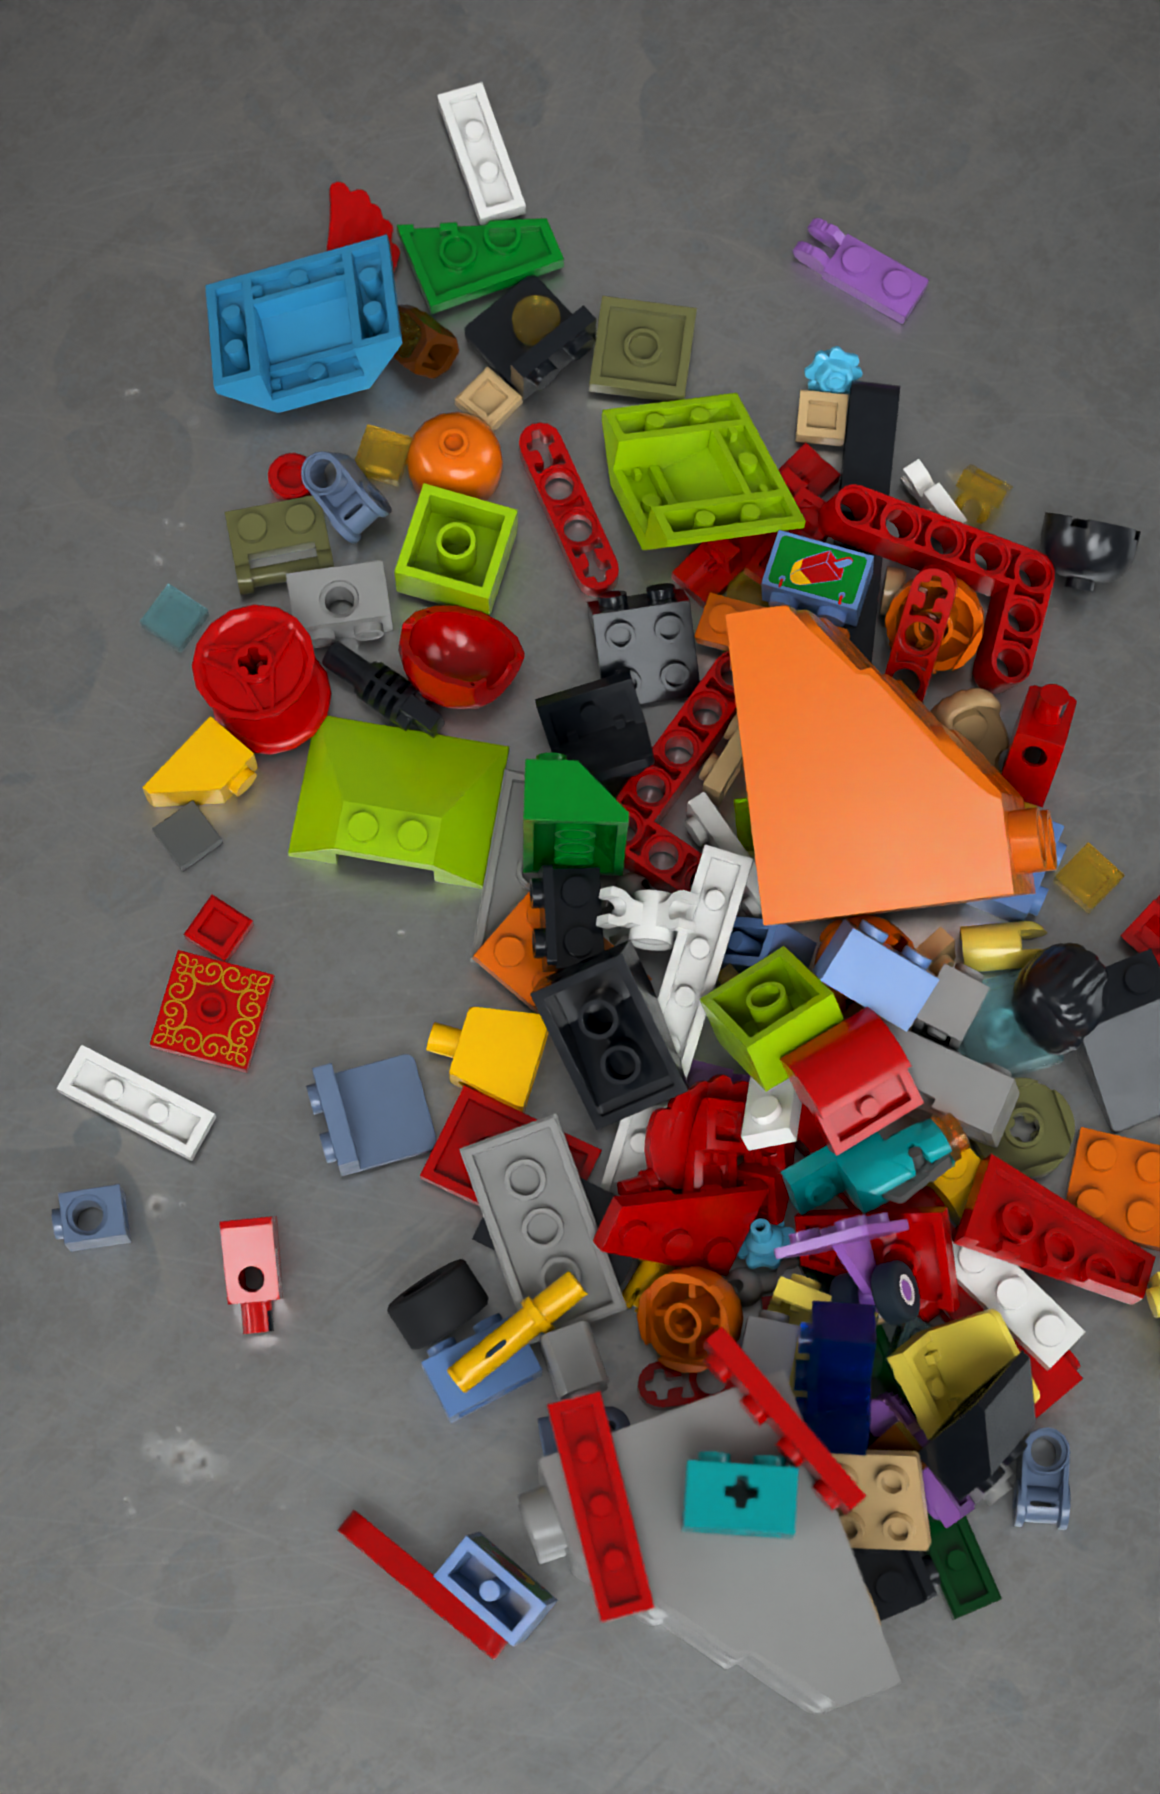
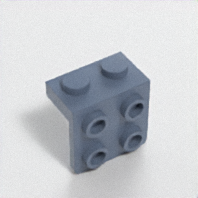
[306,1054,437,1176]

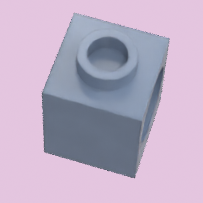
[52,1184,132,1252]

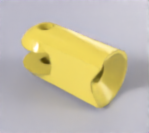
[960,921,1047,972]

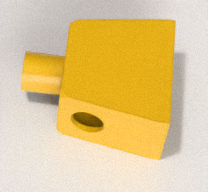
[426,1007,549,1113]

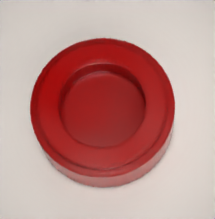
[268,453,312,501]

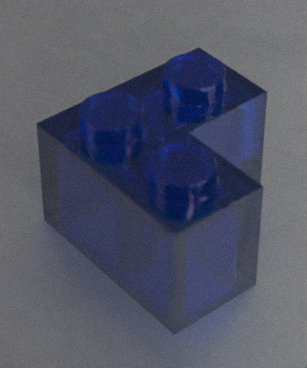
[793,1300,876,1456]

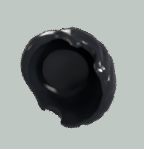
[1011,942,1109,1055]

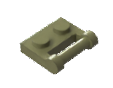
[224,495,334,595]

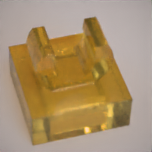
[955,464,1013,524]

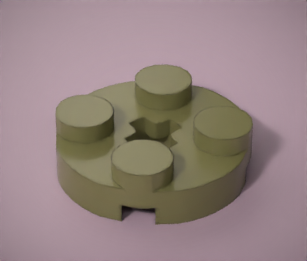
[973,1077,1075,1180]

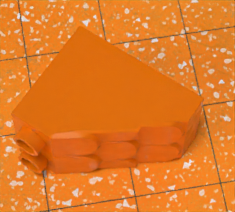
[725,605,1057,926]

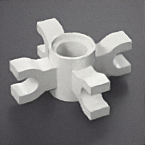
[596,886,699,951]

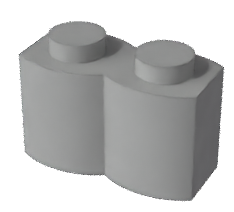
[540,1321,609,1401]

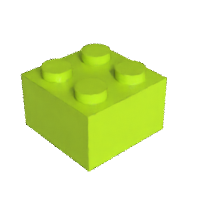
[394,483,518,616]
[699,946,844,1092]

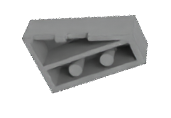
[881,1018,1020,1149]

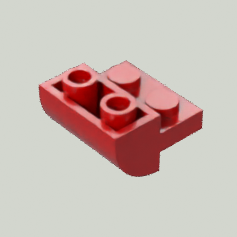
[780,1007,924,1156]

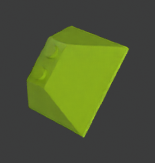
[601,393,805,550]
[288,715,510,889]

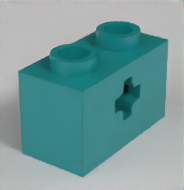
[682,1452,799,1539]

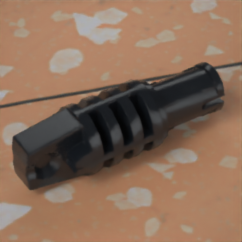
[322,641,445,738]

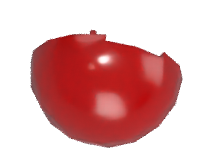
[398,606,525,710]

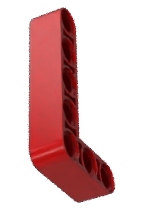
[818,484,1055,695]
[615,651,737,894]

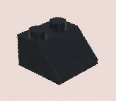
[918,1350,1036,1501]

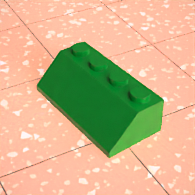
[523,753,629,876]

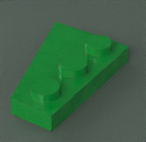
[396,218,564,315]

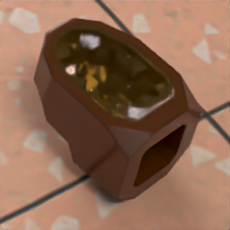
[393,305,460,379]

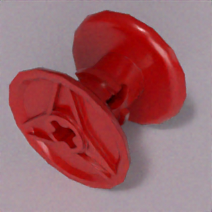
[192,604,332,755]

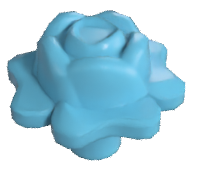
[804,346,863,394]
[737,1218,795,1269]

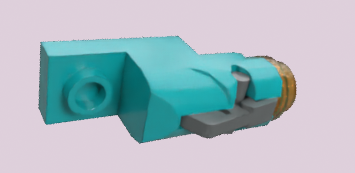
[781,1112,970,1215]

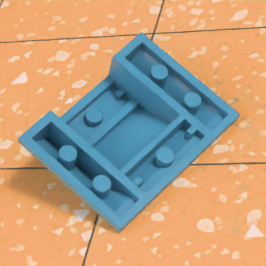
[205,235,403,413]

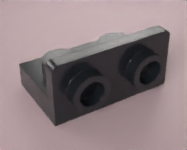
[530,864,604,972]
[850,1548,941,1622]

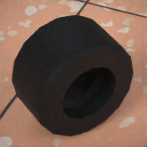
[387,1259,489,1350]

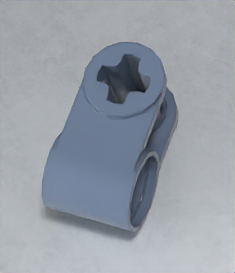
[301,451,392,544]
[1012,1427,1070,1530]

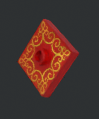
[149,950,275,1073]

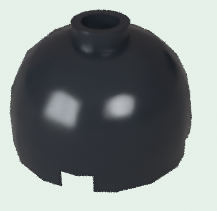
[1040,512,1141,592]

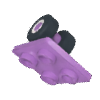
[774,1212,920,1336]

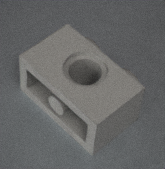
[286,560,393,648]
[911,963,990,1051]

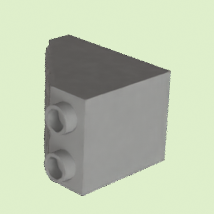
[518,1371,901,1716]

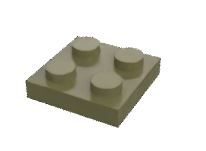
[589,296,697,402]

